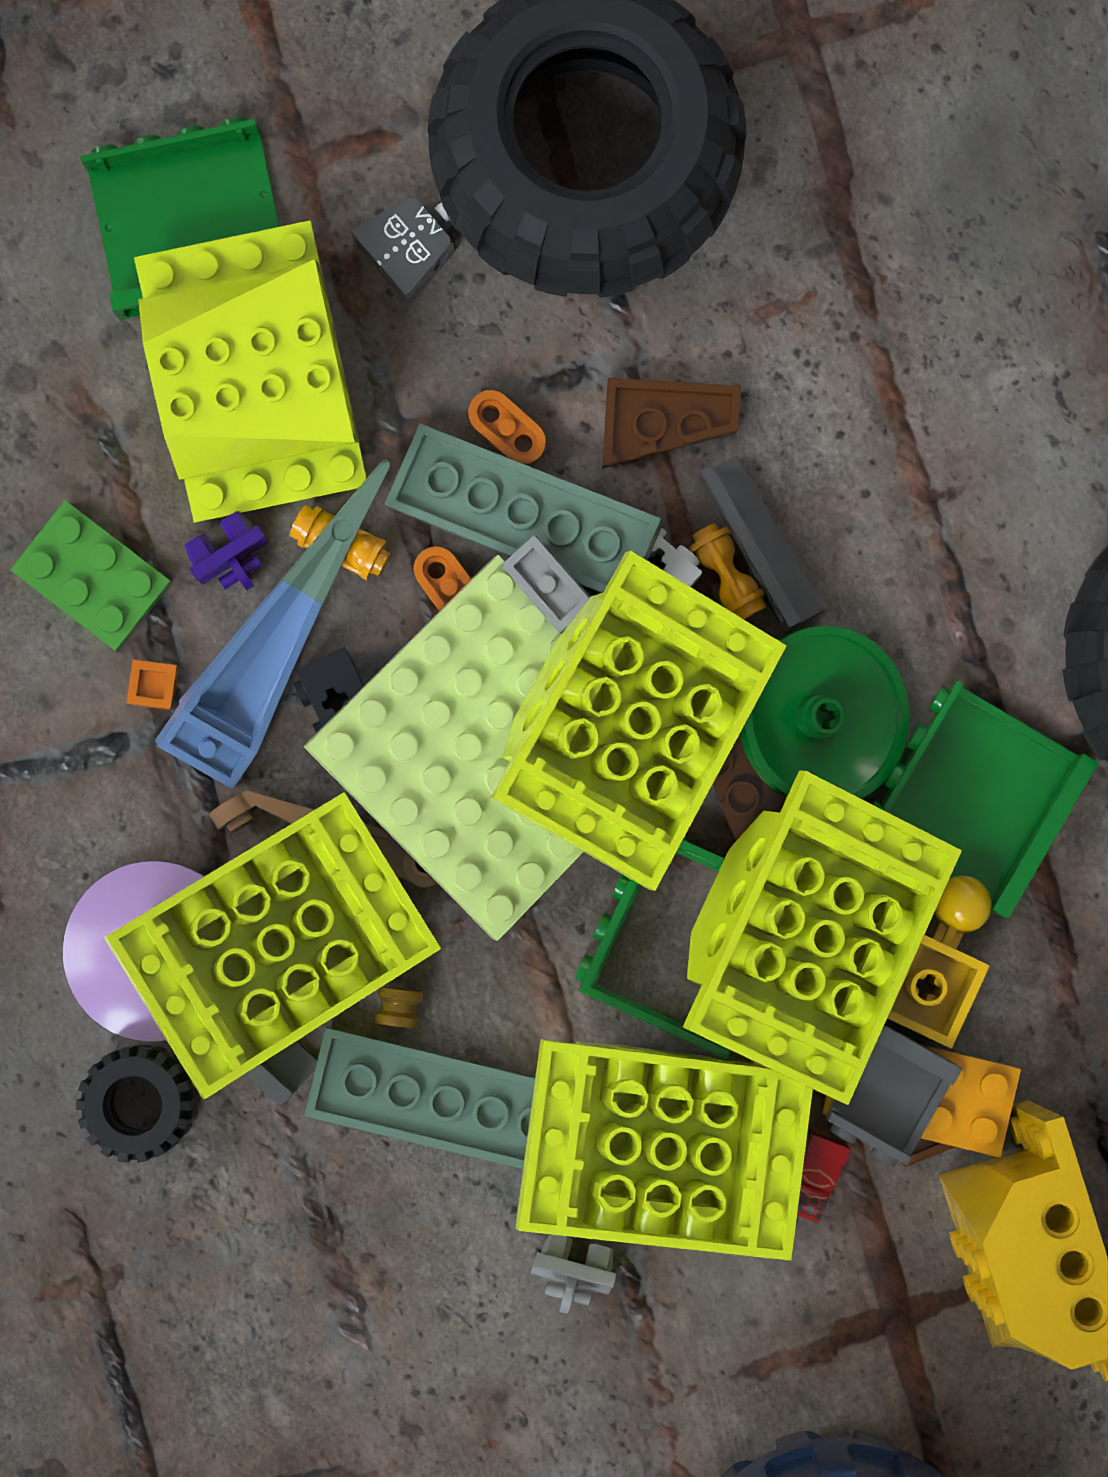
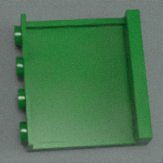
[872,681,1099,919]

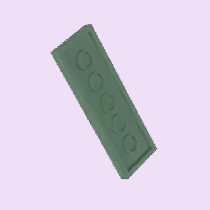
[384,423,664,593]
[304,1027,535,1169]

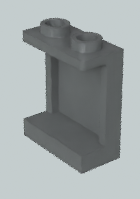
[826,1024,962,1167]

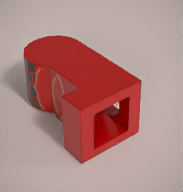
[797,1129,851,1223]

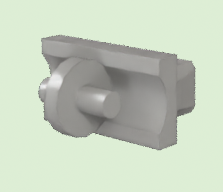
[530,1234,616,1314]

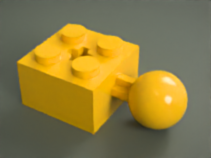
[887,875,992,1049]

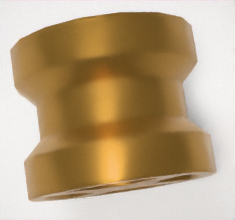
[374,986,423,1028]

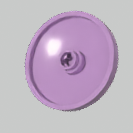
[63,861,204,1041]

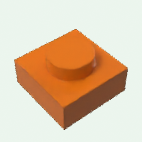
[126,659,179,711]

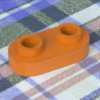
[468,390,546,466]
[414,547,471,611]

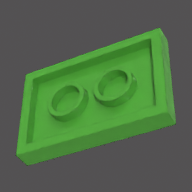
[10,500,172,652]

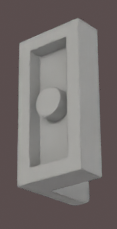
[501,535,591,634]

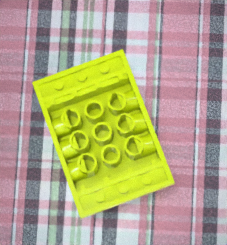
[134,221,367,523]
[490,550,786,891]
[683,770,962,1105]
[104,792,441,1099]
[515,1039,813,1261]

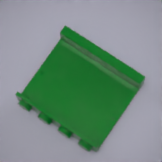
[80,117,280,320]

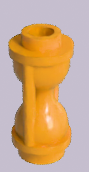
[289,505,391,581]
[689,523,767,620]

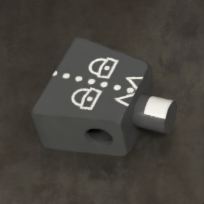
[351,195,455,305]

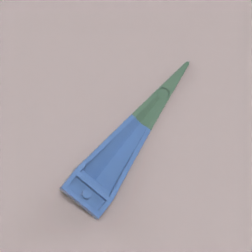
[155,459,390,789]

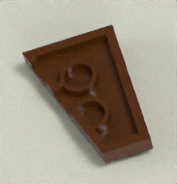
[602,378,741,469]

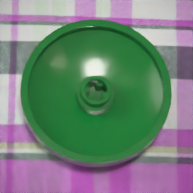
[740,626,910,799]

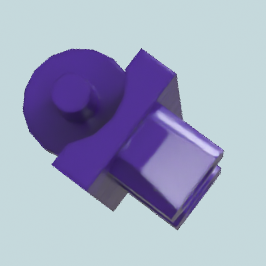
[184,511,270,591]

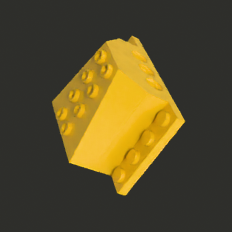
[939,1100,1108,1382]

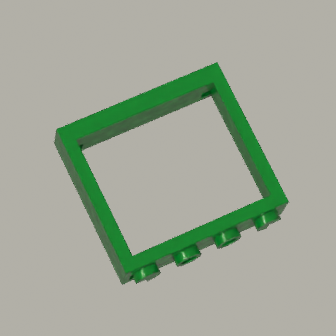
[574,840,731,1060]

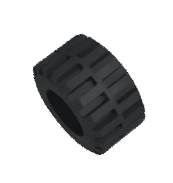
[76,1044,198,1163]

